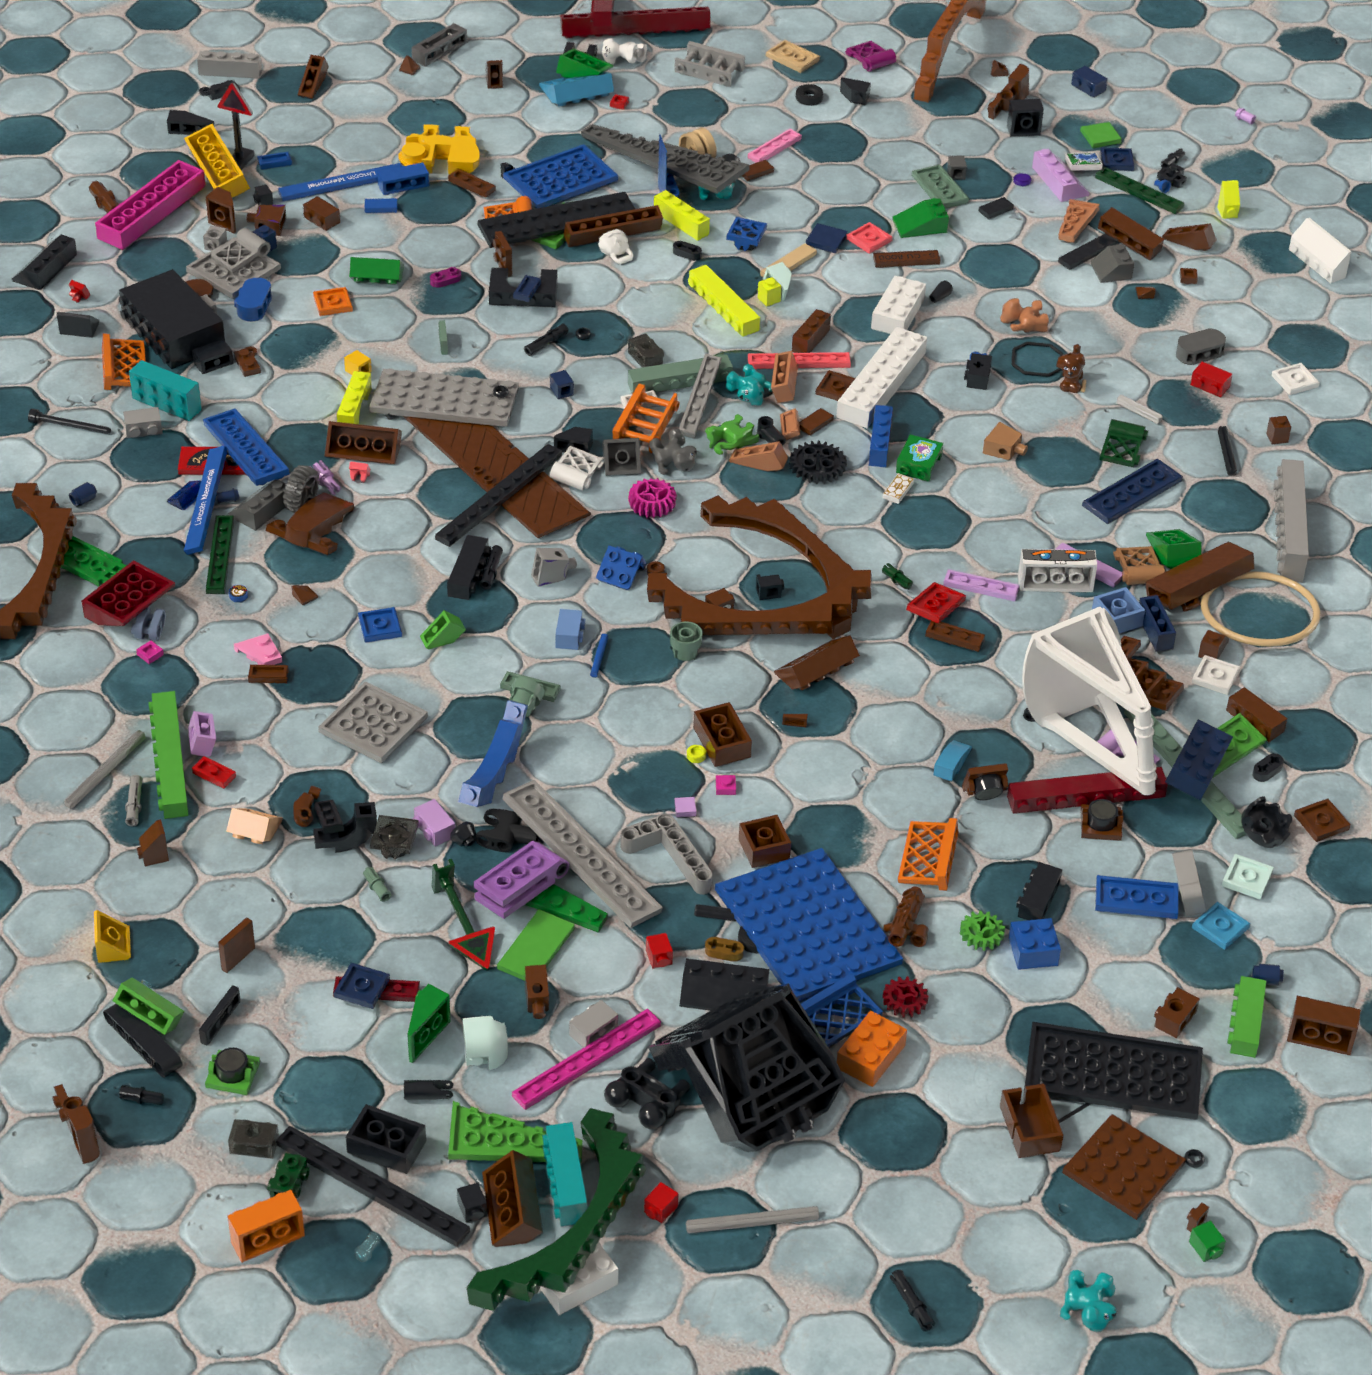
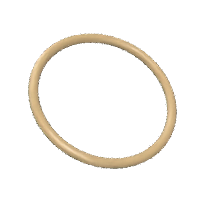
[1201,571,1321,647]

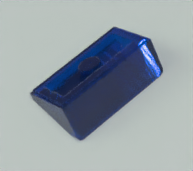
[167,480,201,510]

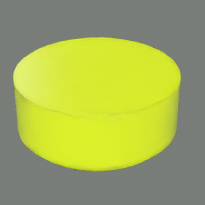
[687,745,706,763]

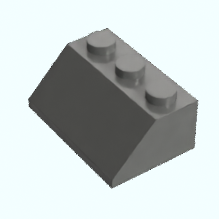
[228,480,286,531]

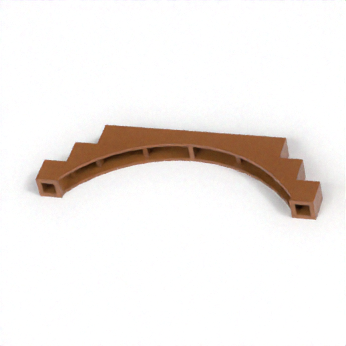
[914,0,986,103]

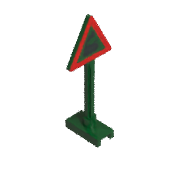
[431,859,495,971]

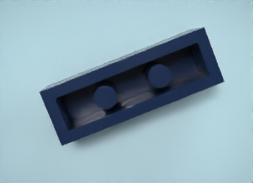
[1139,595,1176,652]

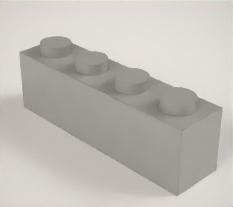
[197,51,262,79]

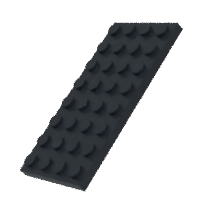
[1024,1022,1203,1120]

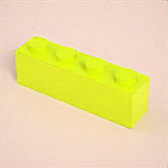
[654,190,710,241]

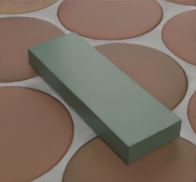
[500,671,561,702]

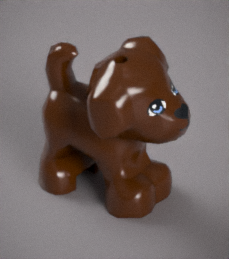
[1056,344,1085,393]

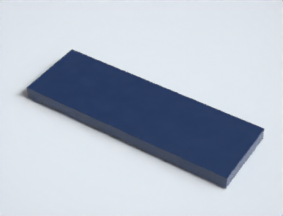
[1082,458,1183,524]

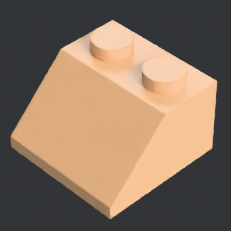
[226,808,283,844]

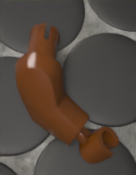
[293,786,321,827]

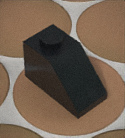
[840,77,871,105]
[554,427,593,454]

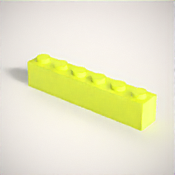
[688,265,760,337]

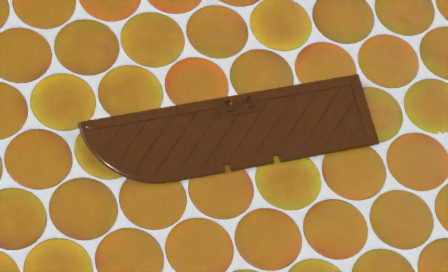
[403,416,591,538]

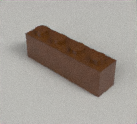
[1098,207,1164,260]

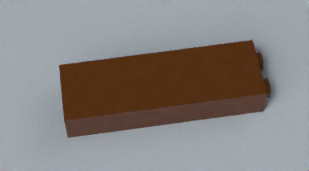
[1146,541,1254,610]

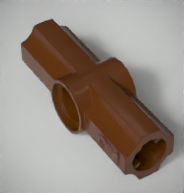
[89,180,119,213]

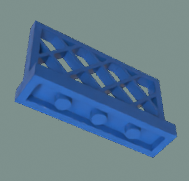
[801,974,883,1048]

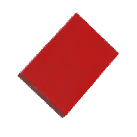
[906,582,966,624]

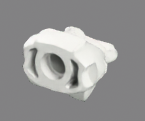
[598,229,633,265]

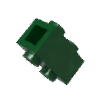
[267,1153,310,1199]

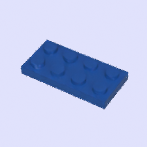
[1095,875,1178,919]

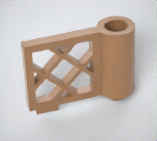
[1113,546,1165,585]

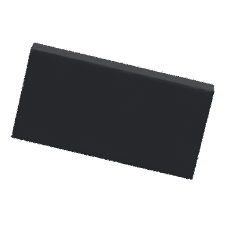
[978,197,1014,219]

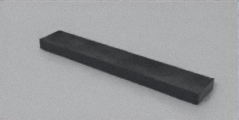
[1058,233,1121,270]

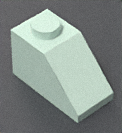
[763,262,792,301]

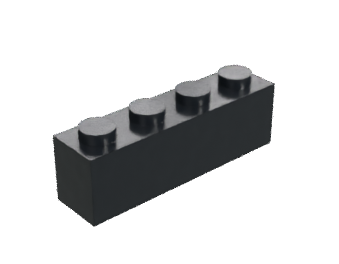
[447,535,491,600]

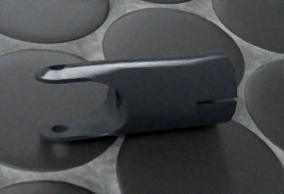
[404,1080,454,1100]

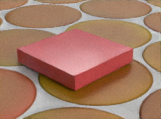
[847,222,893,254]

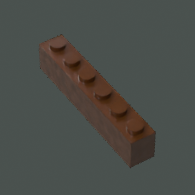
[564,205,663,247]

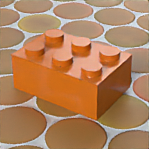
[837,1010,907,1087]
[227,1190,305,1263]

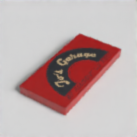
[178,447,246,475]

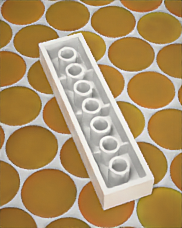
[836,327,927,428]

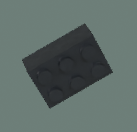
[346,1104,426,1174]

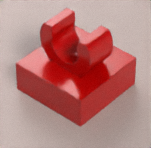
[68,280,91,303]

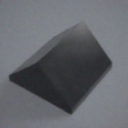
[57,312,100,338]

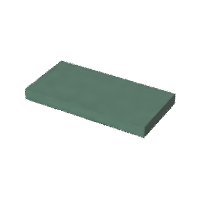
[912,164,969,209]

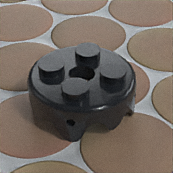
[1241,796,1293,848]

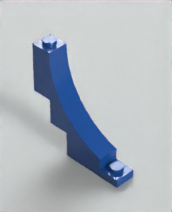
[458,700,528,807]

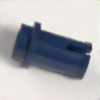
[217,488,240,504]

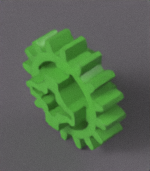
[960,910,1005,951]

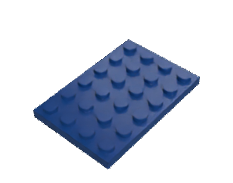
[503,144,618,209]

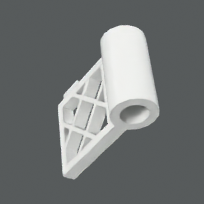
[550,446,604,491]

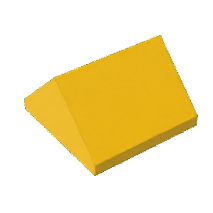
[94,910,131,963]

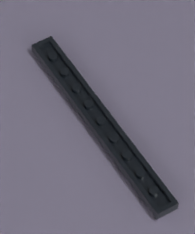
[435,444,562,547]
[276,1125,470,1247]

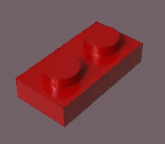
[192,756,236,789]

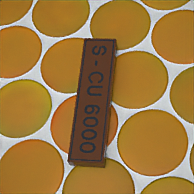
[873,250,940,268]

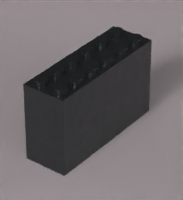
[118,269,225,369]

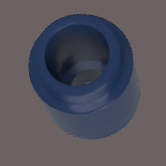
[69,482,97,506]
[1252,963,1284,986]

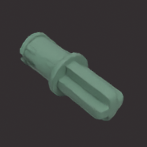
[363,867,392,902]

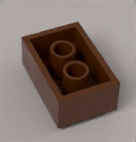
[693,702,752,767]
[1287,995,1361,1056]

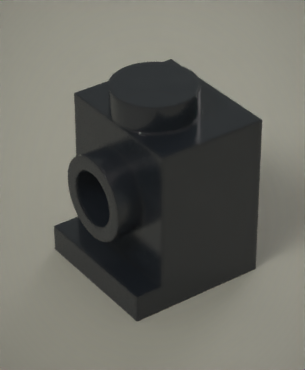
[756,574,784,600]

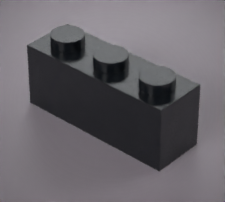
[1016,862,1063,920]

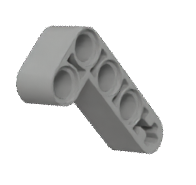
[1172,849,1206,917]

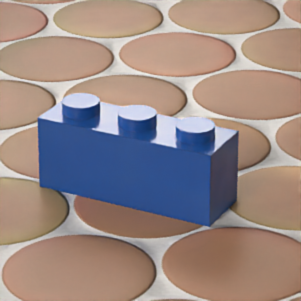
[377,163,429,195]

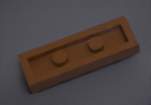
[448,169,496,198]
[925,621,985,652]

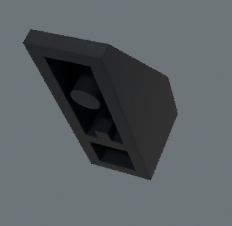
[167,110,215,135]

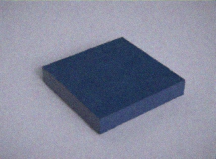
[1100,147,1134,171]
[806,223,847,253]
[334,962,390,1009]

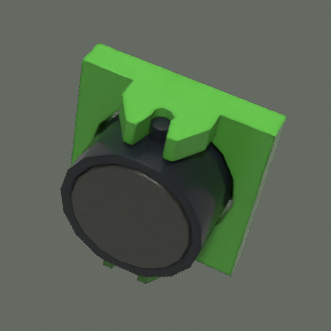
[205,1047,260,1095]

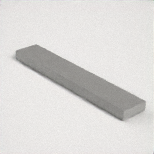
[679,353,722,439]

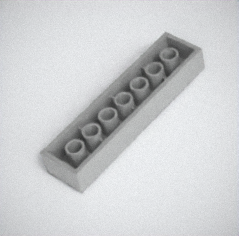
[1274,459,1309,583]

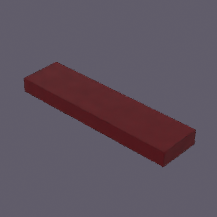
[333,976,420,1002]

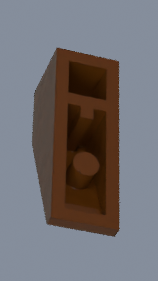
[297,54,329,99]
[1162,223,1217,250]

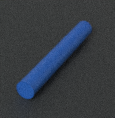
[590,633,608,678]

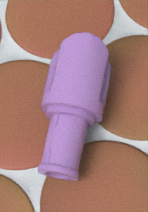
[310,460,341,495]

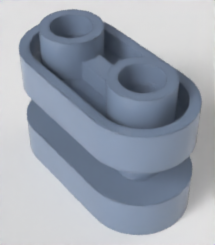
[131,608,166,641]

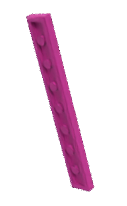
[512,1008,661,1110]

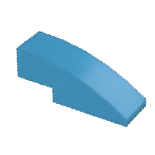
[933,740,972,782]

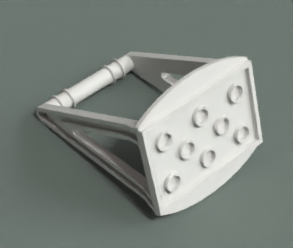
[1022,607,1157,795]

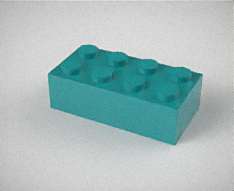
[129,360,202,421]
[542,1122,587,1226]

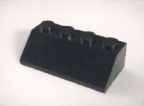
[12,234,77,290]
[679,958,770,1011]

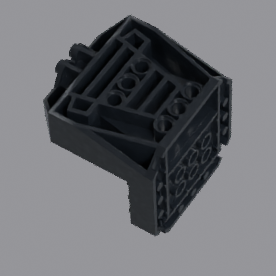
[648,983,845,1152]

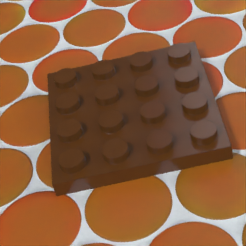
[1062,1114,1186,1220]

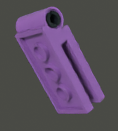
[474,841,569,919]

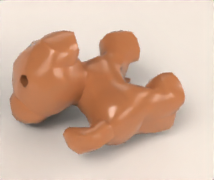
[1000,298,1049,332]

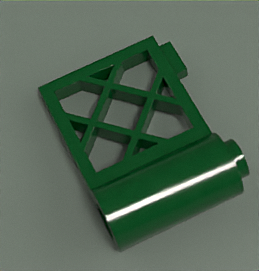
[1099,419,1148,468]

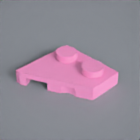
[234,633,282,665]

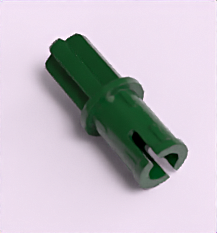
[882,563,913,590]

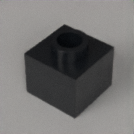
[253,184,273,206]

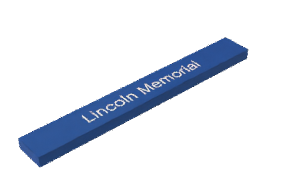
[278,163,402,202]
[184,445,227,555]

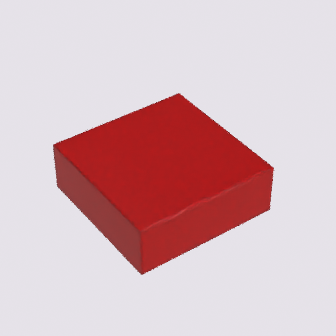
[610,94,629,110]

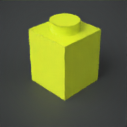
[758,277,781,307]

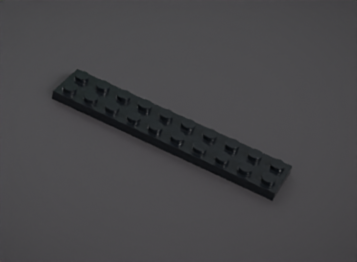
[477,191,635,248]

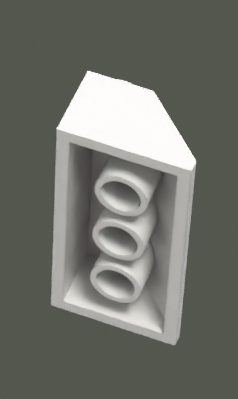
[1289,218,1351,284]

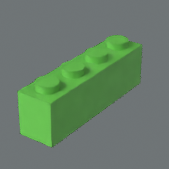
[1227,976,1266,1058]

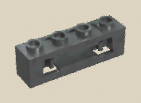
[412,23,467,67]

